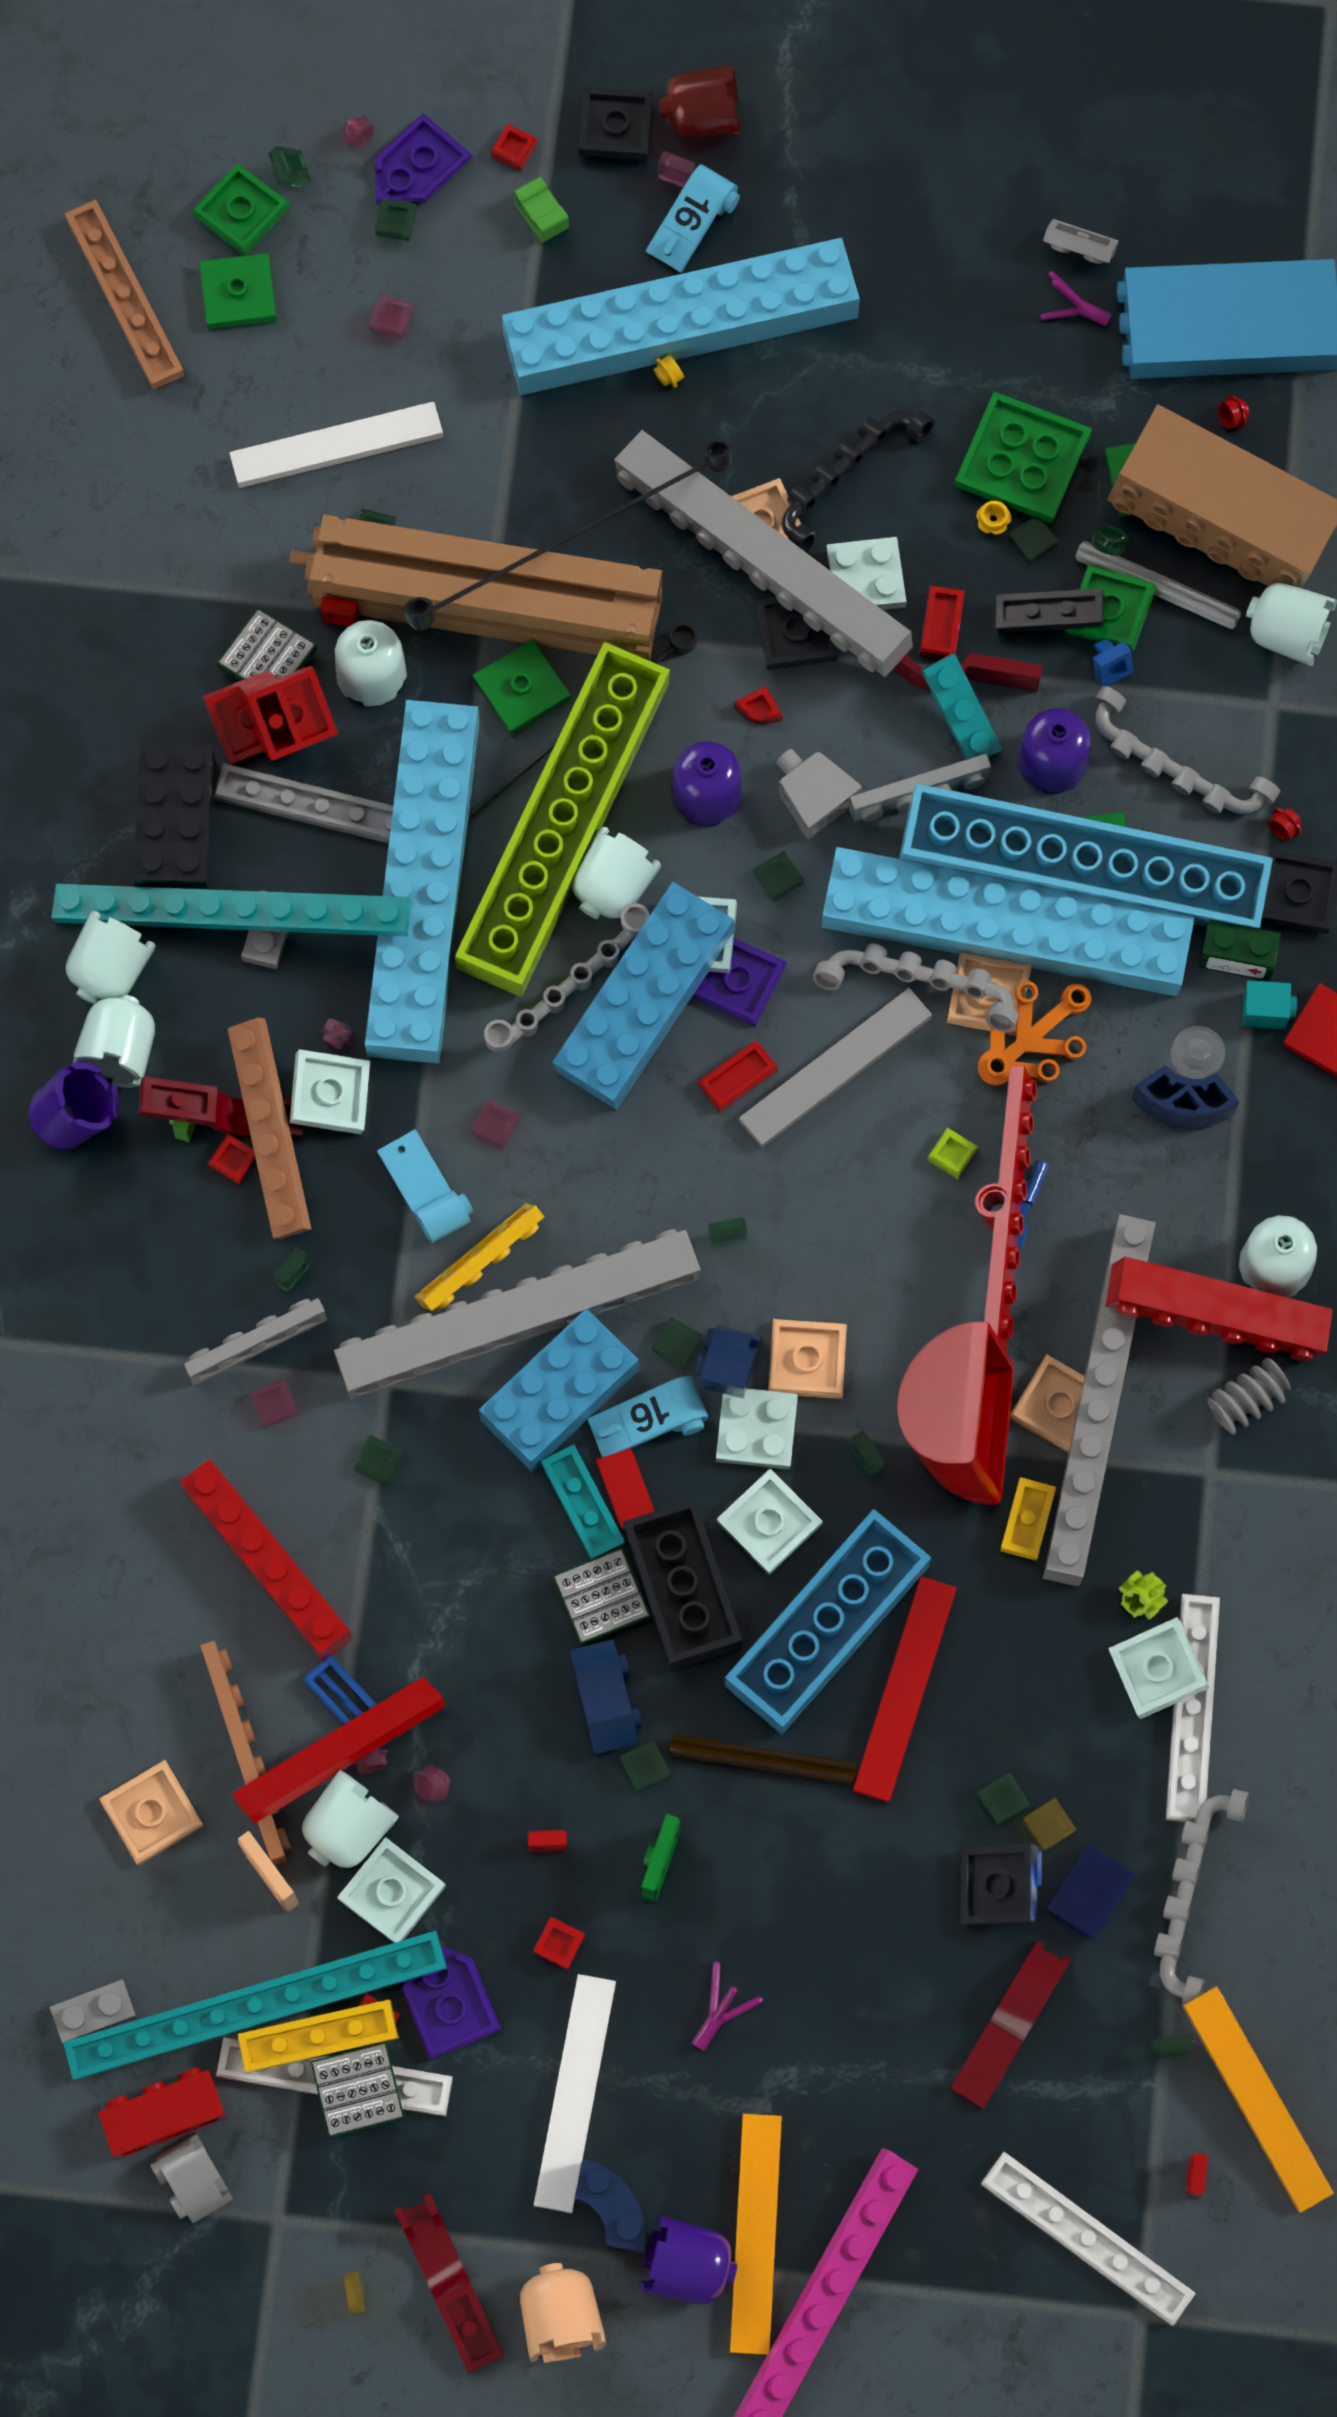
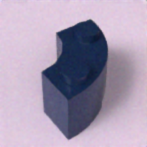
[1132,1065,1239,1128]
[695,1325,761,1399]
[569,1640,642,1754]
[575,2159,646,2256]

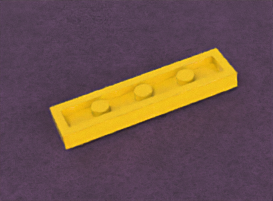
[414,1203,544,1311]
[238,2000,399,2073]

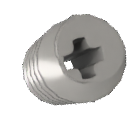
[1207,1358,1291,1435]

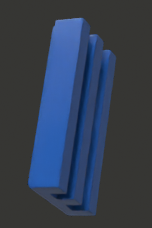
[302,1654,377,1725]

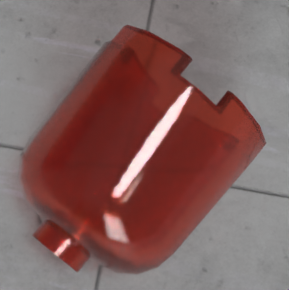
[660,64,741,138]

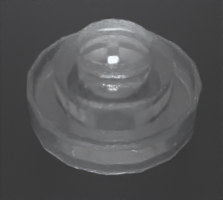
[1170,1026,1225,1079]

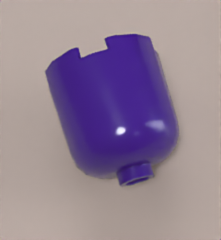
[1018,708,1091,794]
[671,741,742,827]
[28,1062,120,1149]
[640,2215,737,2304]

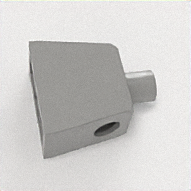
[776,749,862,840]

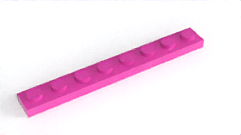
[733,2148,918,2417]

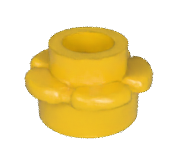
[653,354,684,388]
[976,501,1011,535]

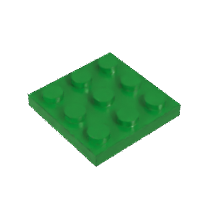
[954,392,1092,524]

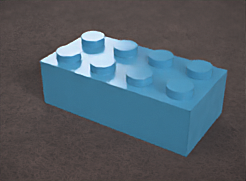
[479,1308,639,1472]

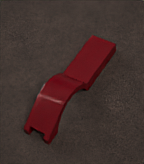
[893,653,1043,692]
[138,1076,302,1138]
[950,1940,1071,2110]
[394,2192,503,2373]

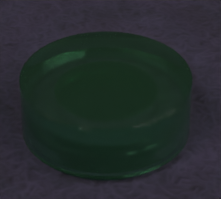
[1091,525,1128,556]

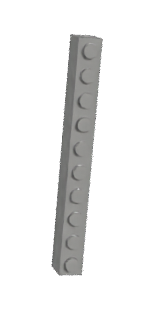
[614,430,913,677]
[1042,1214,1156,1587]
[334,1229,701,1400]

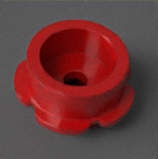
[1218,395,1249,430]
[1268,808,1301,842]

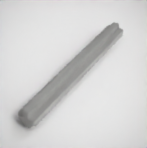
[1076,541,1241,629]

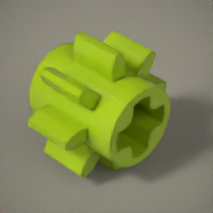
[1119,1570,1168,1619]

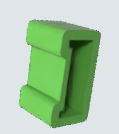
[514,176,569,243]

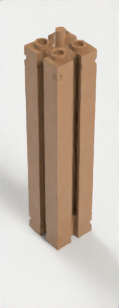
[289,514,662,661]

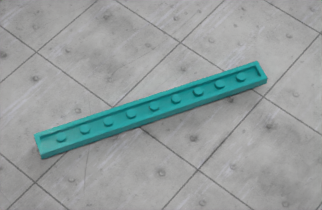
[51,884,411,937]
[63,1931,447,2081]

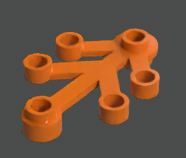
[978,981,1091,1086]

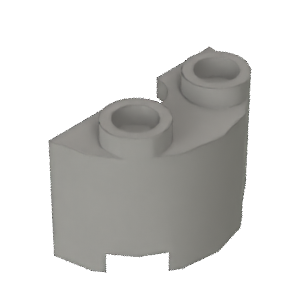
[150,2132,233,2223]

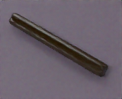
[668,1734,857,1784]

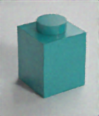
[1242,980,1297,1030]

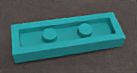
[921,653,1003,760]
[541,1444,625,1560]

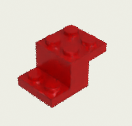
[202,665,338,764]

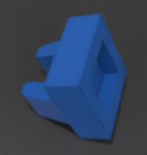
[1093,638,1134,687]

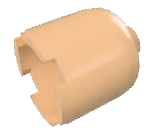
[520,2263,606,2363]

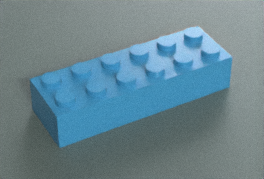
[552,882,736,1110]
[724,1509,932,1735]

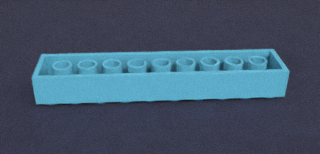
[502,238,860,395]
[365,700,480,1064]
[899,783,1273,929]
[822,847,1195,997]

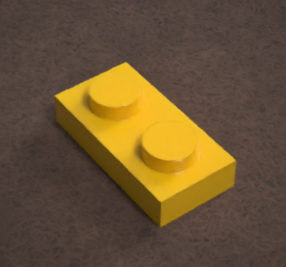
[1000,1477,1056,1561]

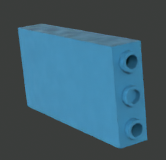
[1117,259,1337,379]

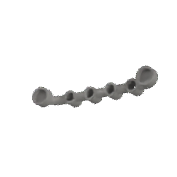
[1094,686,1280,815]
[484,903,650,1052]
[813,943,1019,1032]
[1154,1789,1249,2005]

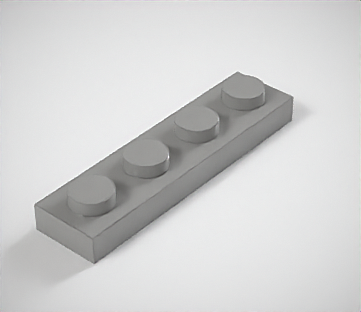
[849,754,991,822]
[184,1298,327,1386]

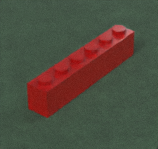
[1105,1256,1333,1362]
[180,1458,352,1661]

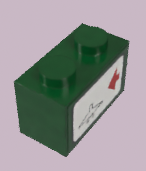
[1198,920,1281,982]

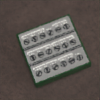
[217,608,317,681]
[552,1548,651,1647]
[310,2042,405,2139]

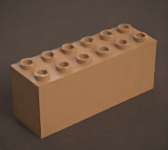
[1107,404,1337,588]

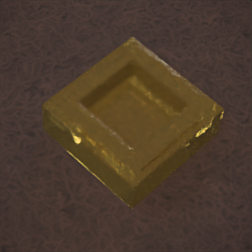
[1023,1798,1076,1852]
[343,2271,367,2316]

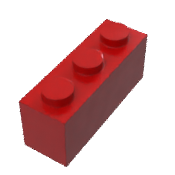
[98,2067,227,2160]

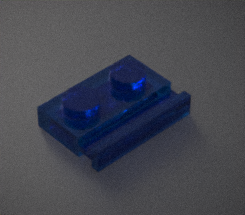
[1047,1844,1136,1941]

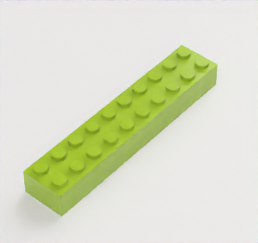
[455,642,670,997]

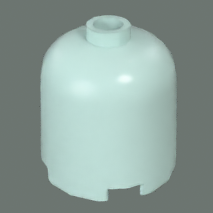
[1246,583,1337,666]
[334,620,407,706]
[571,827,661,919]
[66,911,156,1004]
[73,995,155,1088]
[1239,1215,1317,1298]
[302,1770,399,1868]

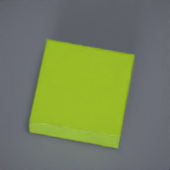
[927,1128,978,1179]

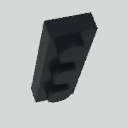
[996,588,1105,633]

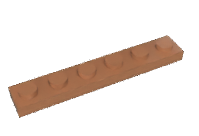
[64,200,184,390]
[227,1017,311,1240]
[200,1640,291,1866]

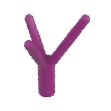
[1040,271,1112,326]
[691,1961,763,2051]

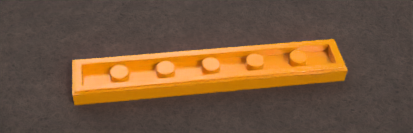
[1182,1986,1334,2213]
[730,2114,782,2355]

